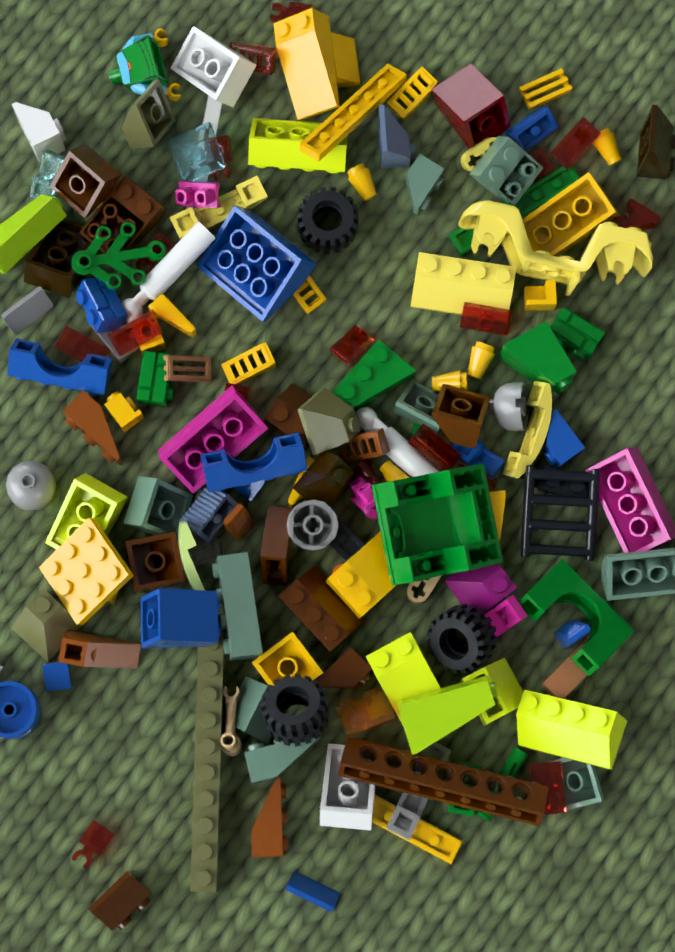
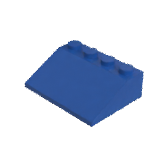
[197,205,317,322]

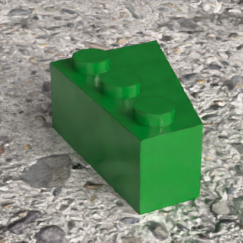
[332,339,416,412]

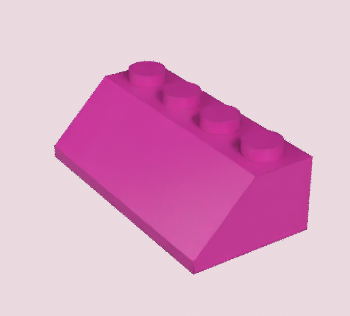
[158,385,268,494]
[585,447,675,553]

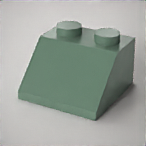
[123,476,193,542]

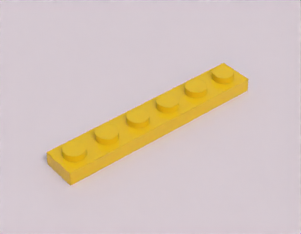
[299,63,407,162]

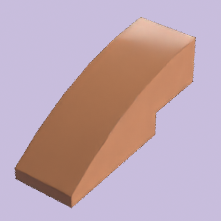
[541,635,590,699]

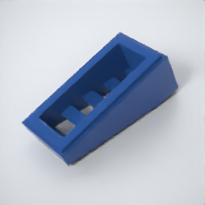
[554,620,591,649]

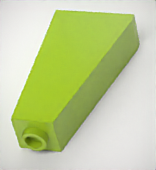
[0,194,67,274]
[398,676,498,755]

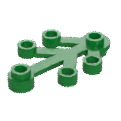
[71,222,166,290]

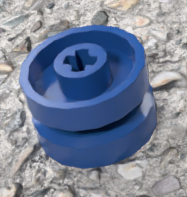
[0,681,41,740]

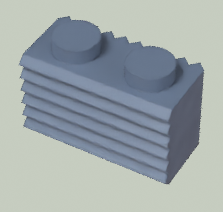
[179,487,238,544]

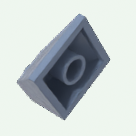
[377,105,415,168]

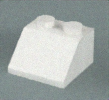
[12,102,66,162]

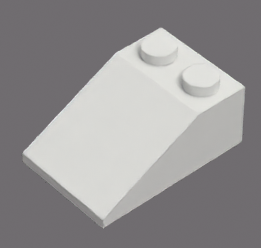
[170,26,256,107]
[320,743,375,830]

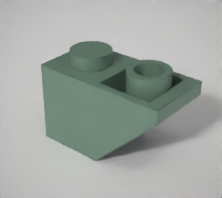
[406,154,445,215]

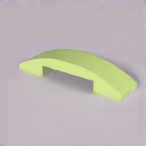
[178,521,223,615]

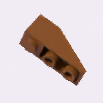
[63,390,122,465]
[58,630,141,668]
[251,778,288,857]

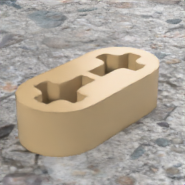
[407,575,442,604]

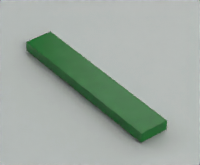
[448,162,581,257]

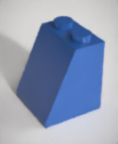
[141,588,221,648]

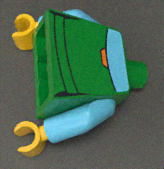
[108,28,181,101]

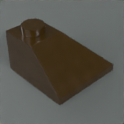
[293,451,355,508]

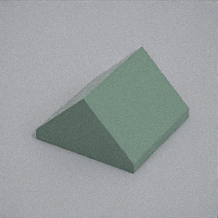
[393,380,441,436]
[223,676,285,744]
[548,758,605,812]

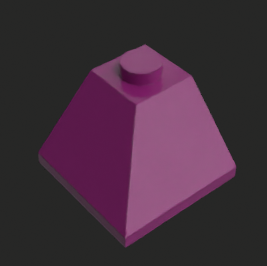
[444,564,517,613]

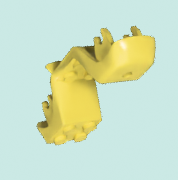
[458,200,653,296]

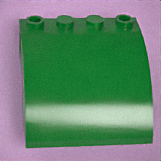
[372,463,503,585]

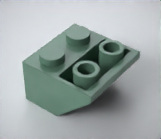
[469,136,543,206]

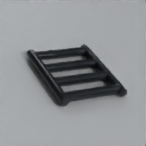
[521,465,600,561]

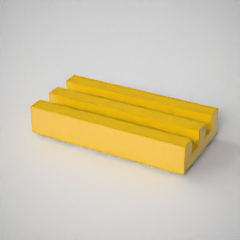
[519,68,573,111]

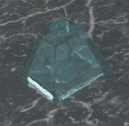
[167,122,226,181]

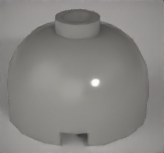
[489,382,529,431]
[6,460,57,511]
[286,500,338,550]

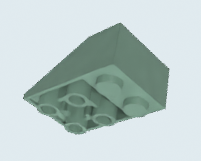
[244,736,321,785]

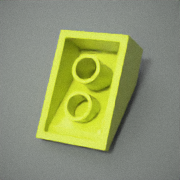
[45,473,128,550]
[366,632,441,727]

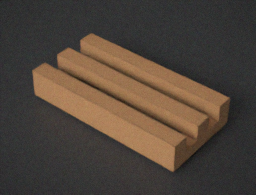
[163,355,212,383]

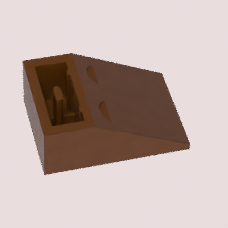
[80,175,168,254]

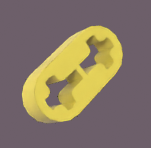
[461,137,497,172]

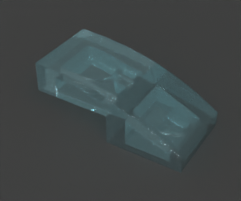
[29,150,65,200]

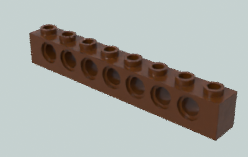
[338,737,549,826]

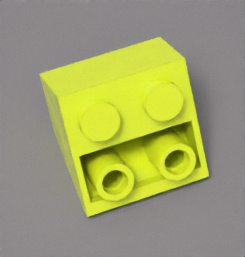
[460,657,523,726]

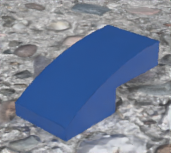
[449,440,505,483]

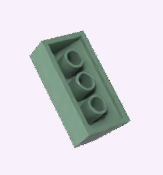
[601,548,675,601]
[212,552,263,660]

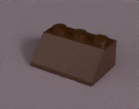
[278,565,367,654]

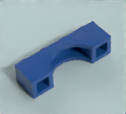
[7,338,113,395]
[200,433,307,493]

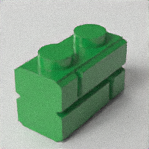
[550,306,605,361]
[136,351,178,408]

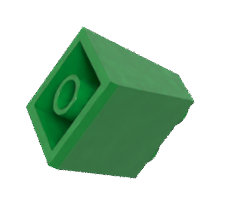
[499,321,577,395]

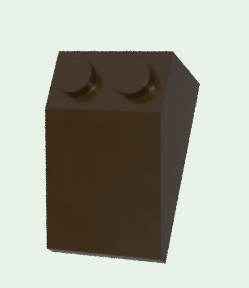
[637,105,675,179]
[24,218,91,298]

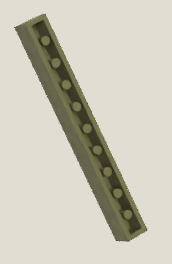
[190,631,226,892]

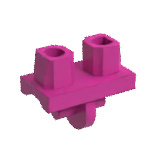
[175,181,221,208]
[349,477,378,519]

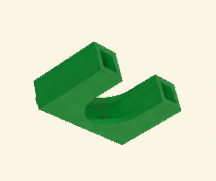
[519,559,634,676]

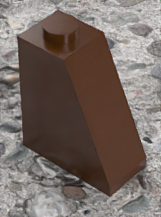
[260,506,293,586]

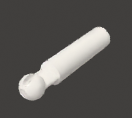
[121,222,216,322]
[355,407,441,477]

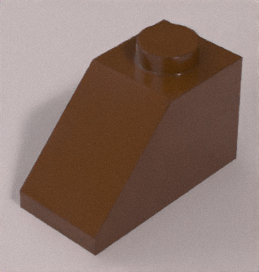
[317,647,372,689]

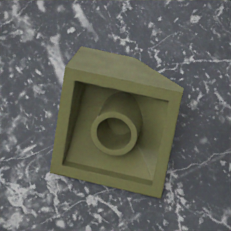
[121,79,176,148]
[297,388,361,455]
[11,588,82,663]

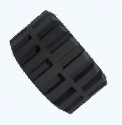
[297,187,359,254]
[427,604,498,674]
[261,674,329,746]

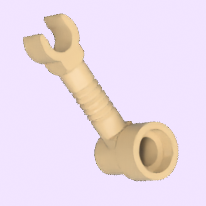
[220,686,242,756]

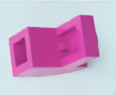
[485,595,528,636]

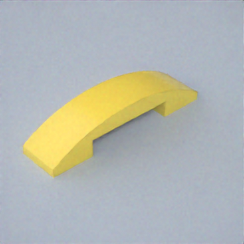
[169,176,268,240]
[502,381,552,478]

